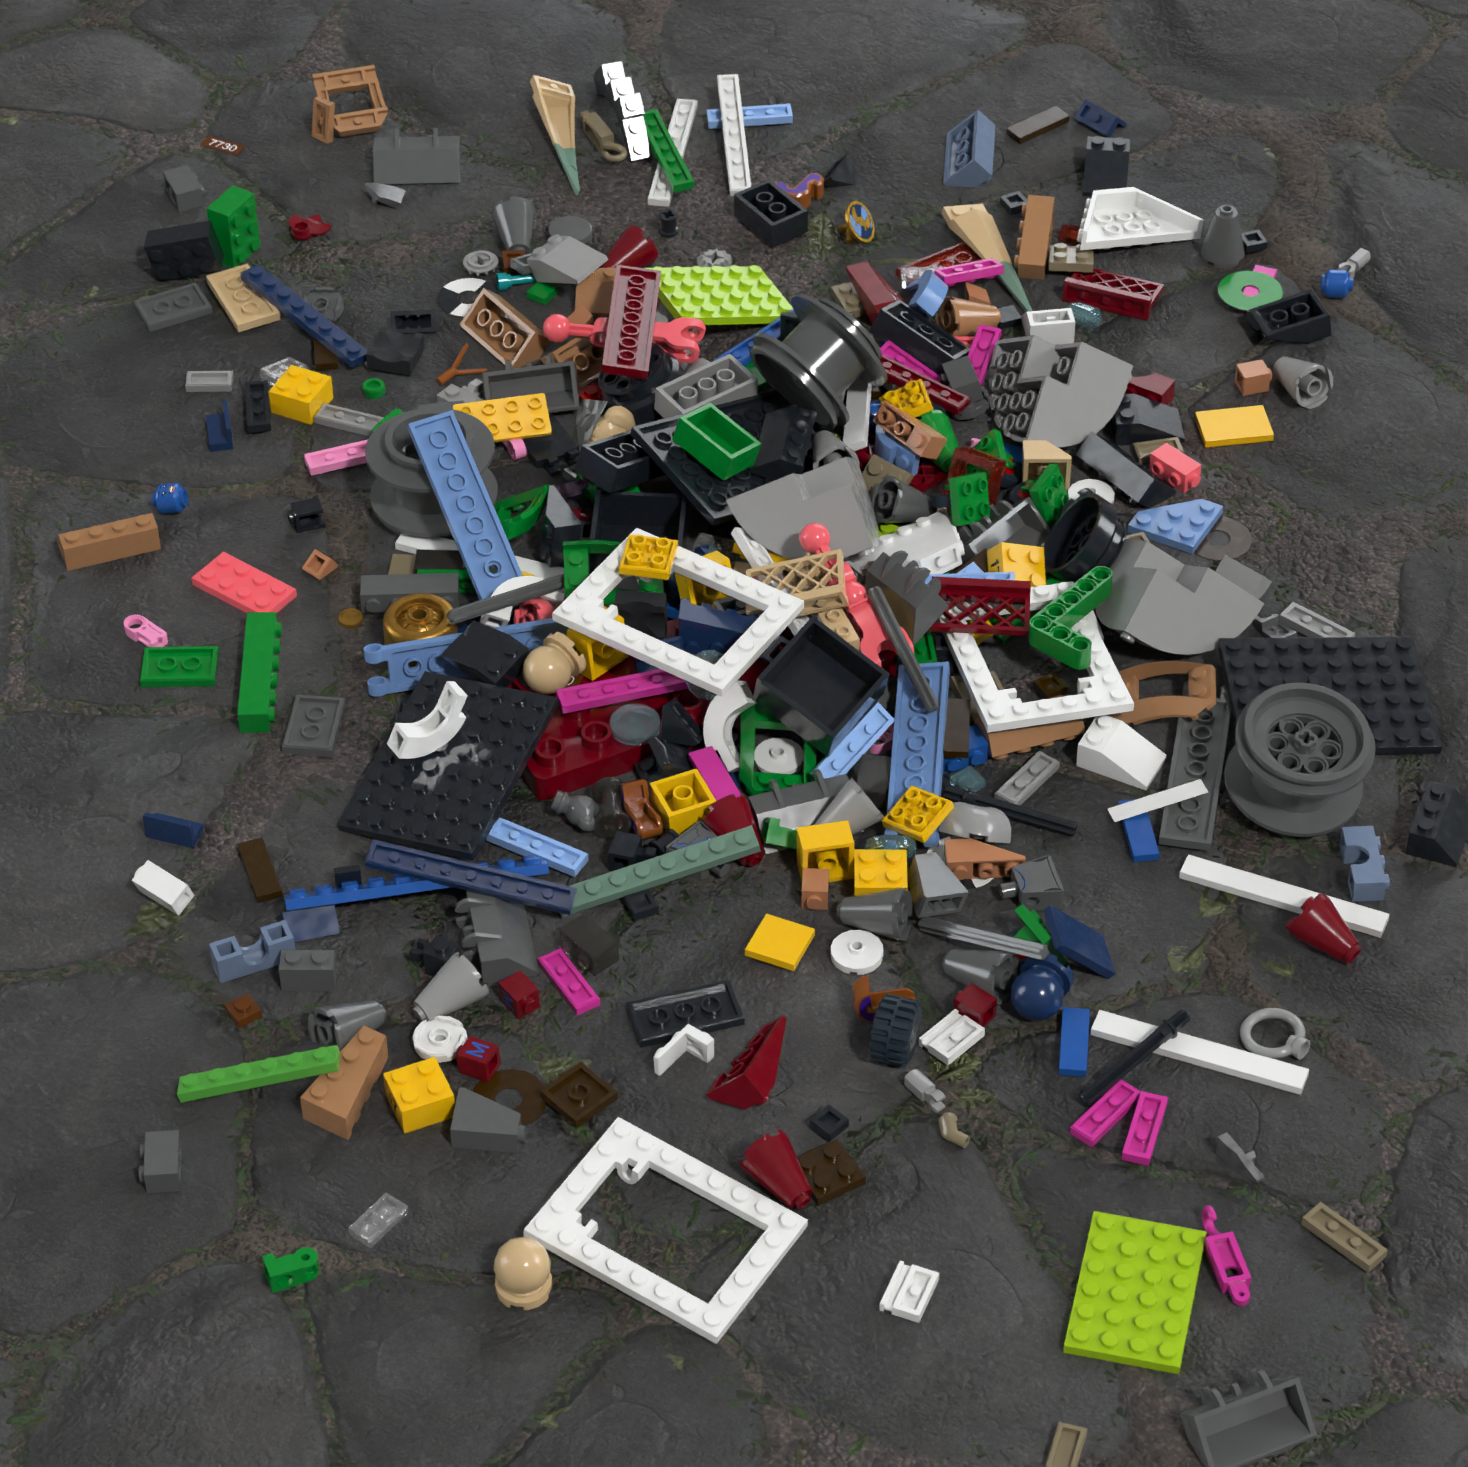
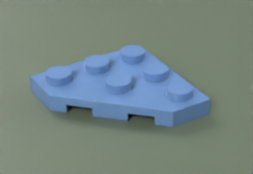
[1128,499,1223,554]

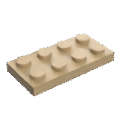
[206,264,280,332]

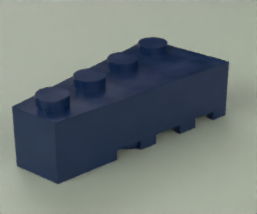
[678,598,782,659]

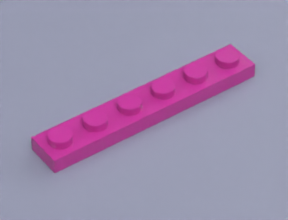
[556,669,698,714]

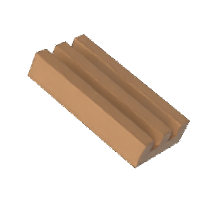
[312,96,335,144]

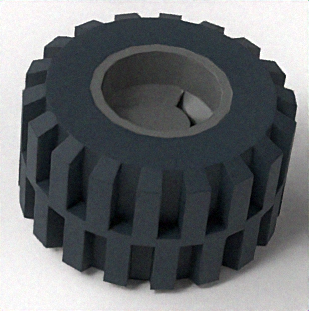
[869,994,922,1068]

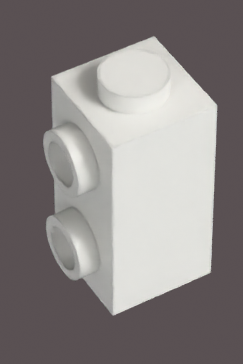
[132,860,195,916]

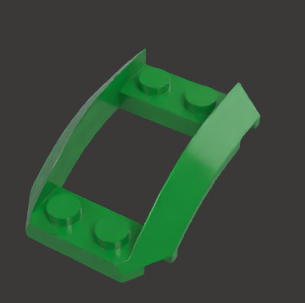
[494,484,550,540]
[563,540,664,605]
[739,703,816,796]

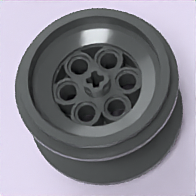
[749,293,887,430]
[365,408,498,540]
[1224,683,1375,837]

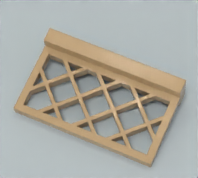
[745,549,849,617]

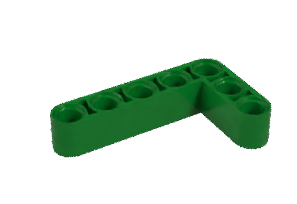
[1029,566,1113,670]

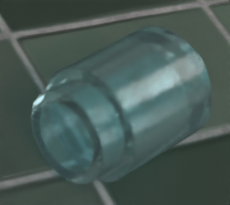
[1069,302,1102,330]

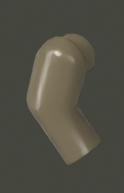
[939,1112,970,1148]

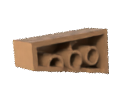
[1014,195,1055,280]
[300,1025,388,1141]

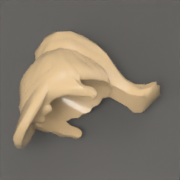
[587,406,636,444]

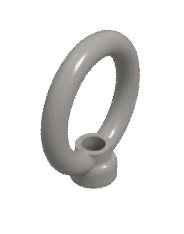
[1240,1008,1310,1060]

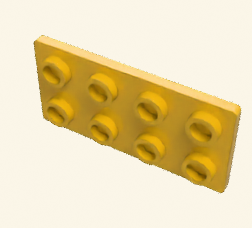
[453,393,552,442]

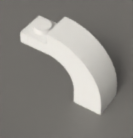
[480,576,564,628]
[703,680,756,772]
[387,681,467,759]

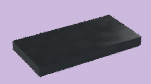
[626,980,745,1048]

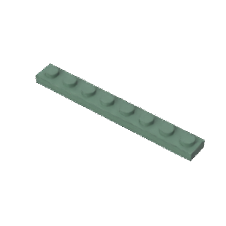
[560,825,761,917]

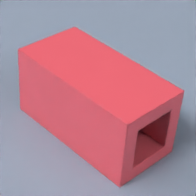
[1149,443,1201,493]

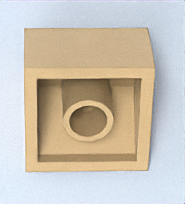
[1021,440,1072,494]

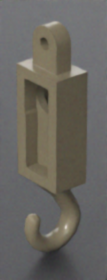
[580,110,627,162]

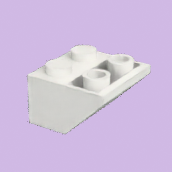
[1021,308,1075,345]

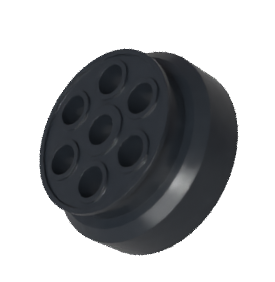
[598,343,685,425]
[1044,493,1127,582]

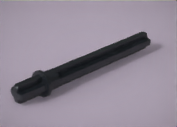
[942,785,1078,836]
[1078,1009,1191,1107]

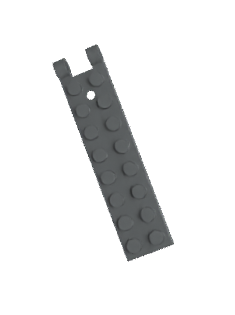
[1159,681,1231,851]

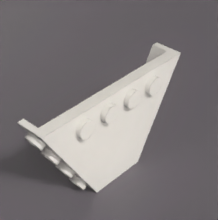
[1077,187,1204,251]
[843,509,965,583]

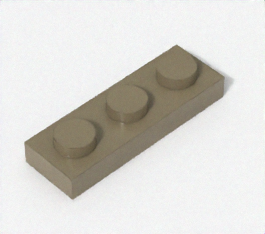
[1301,1202,1387,1273]

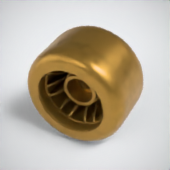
[383,593,458,667]

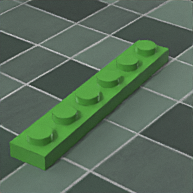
[177,1045,340,1103]

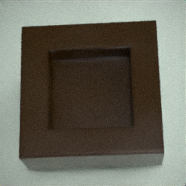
[1033,672,1068,699]

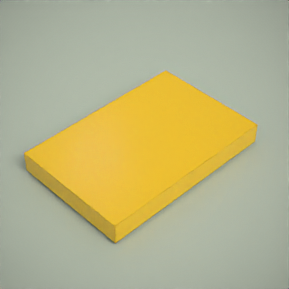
[1195,405,1274,447]

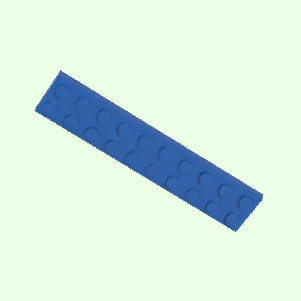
[284,855,549,911]

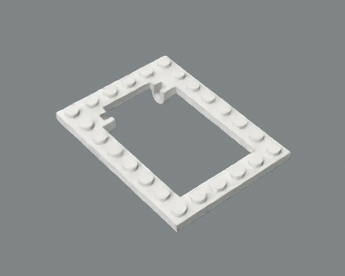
[552,528,804,697]
[936,582,1134,733]
[524,1117,808,1344]

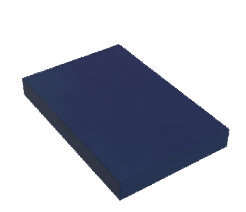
[1043,905,1116,979]

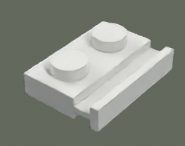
[919,1009,985,1065]
[880,1261,939,1323]

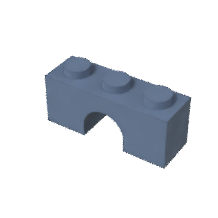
[1340,826,1390,902]
[209,920,295,983]

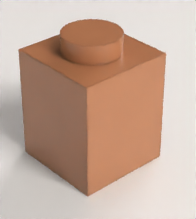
[1235,359,1272,396]
[802,868,829,910]

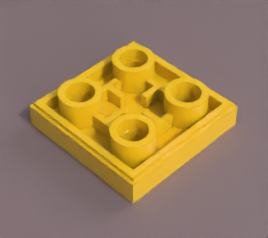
[879,379,933,418]
[619,534,678,580]
[882,785,954,843]
[745,913,815,971]

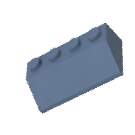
[943,110,995,188]

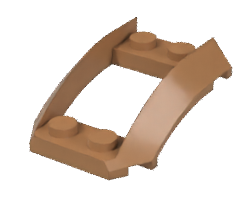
[312,65,388,136]
[1109,661,1216,725]

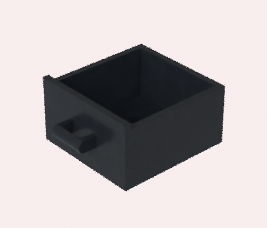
[579,487,688,574]
[752,614,890,757]

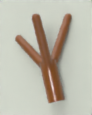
[436,344,487,386]

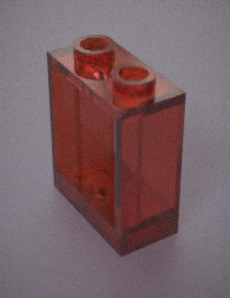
[944,445,1007,506]

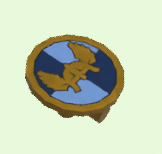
[837,201,875,245]

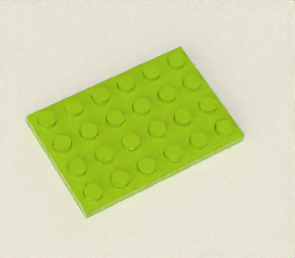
[645,265,793,325]
[1063,1211,1207,1374]

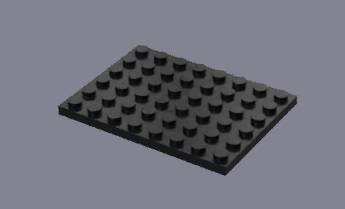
[630,390,816,526]
[1217,637,1442,754]
[337,671,560,860]

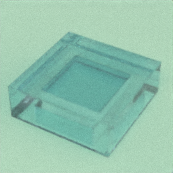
[950,766,986,792]

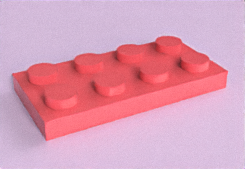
[191,552,297,613]

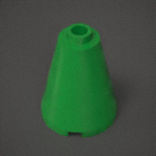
[920,410,963,473]

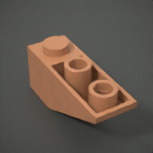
[873,401,948,459]
[944,838,1026,880]

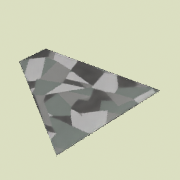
[575,399,608,452]

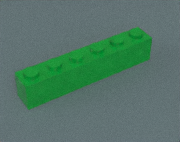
[238,612,283,733]

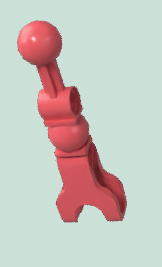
[543,314,706,363]
[799,522,914,667]

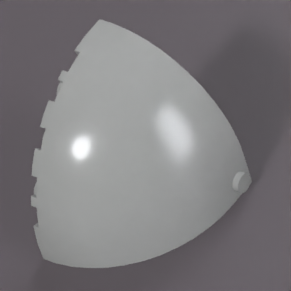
[989,335,1133,448]
[726,457,879,559]
[1095,539,1264,655]

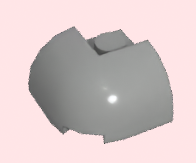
[939,802,1011,843]

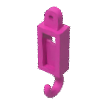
[1202,1205,1251,1306]

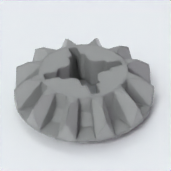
[697,248,732,267]
[463,251,498,276]

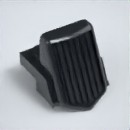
[634,736,694,798]

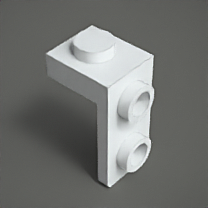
[653,1024,714,1076]

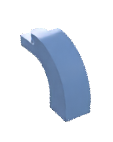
[906,270,948,319]
[873,425,920,475]

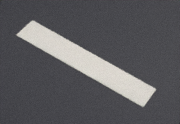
[1108,779,1208,822]

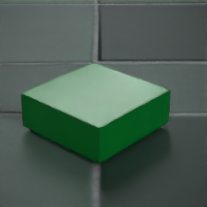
[526,282,558,305]

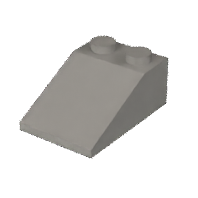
[526,234,608,284]

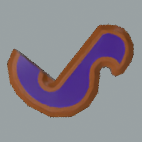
[774,173,824,209]
[620,779,663,840]
[852,975,915,1023]

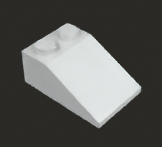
[1076,715,1167,790]

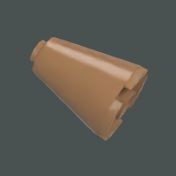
[936,296,1001,336]

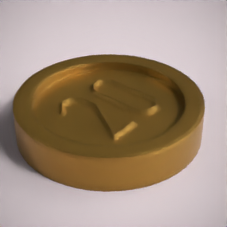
[338,608,363,628]

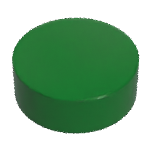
[362,378,386,399]

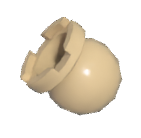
[522,632,587,695]
[494,1237,552,1310]

